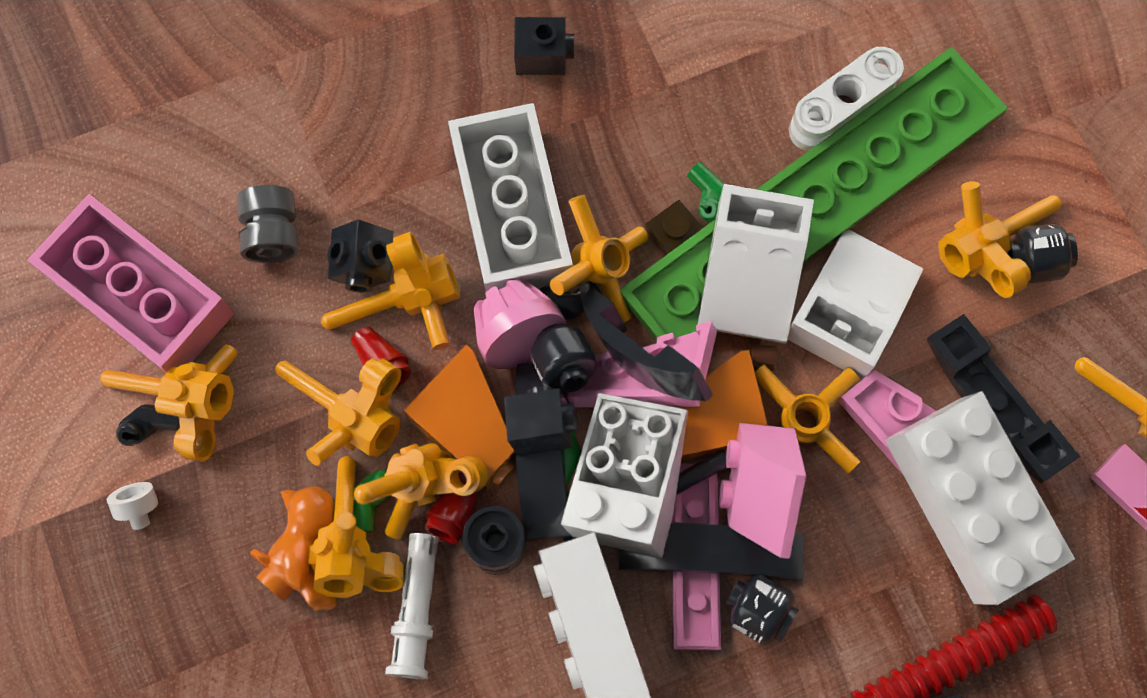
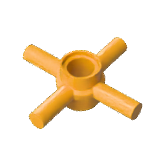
[550,195,648,322]
[755,364,861,474]

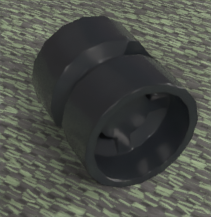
[463,506,527,575]

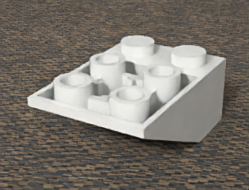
[698,184,814,344]
[787,230,923,380]
[561,393,688,558]

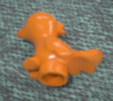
[250,486,338,611]

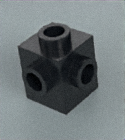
[327,219,394,293]

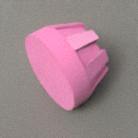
[474,279,566,370]

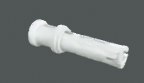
[385,533,439,679]

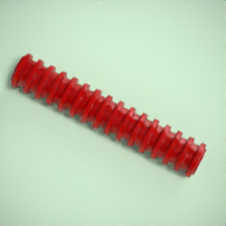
[841,594,1057,698]

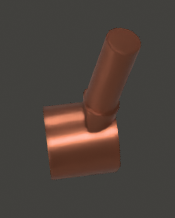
[748,337,777,371]

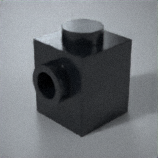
[514,17,574,75]
[504,386,578,456]

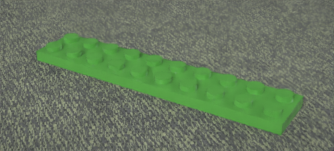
[620,46,1008,342]

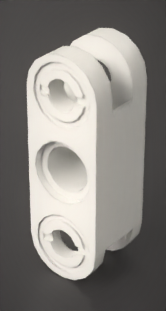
[789,47,904,151]

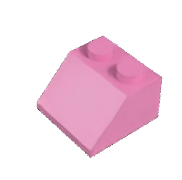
[719,423,806,559]

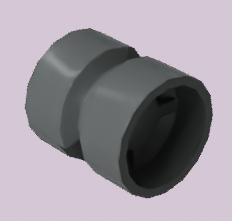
[237,185,299,263]

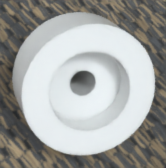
[107,482,158,530]

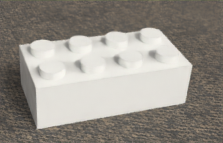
[448,103,573,292]
[885,391,1075,605]
[533,533,651,698]

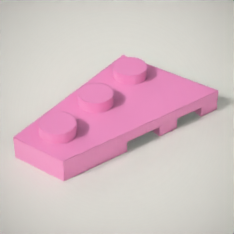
[567,321,717,407]
[838,370,936,476]

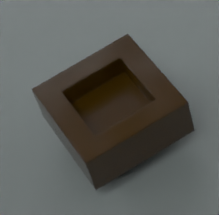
[645,199,703,255]

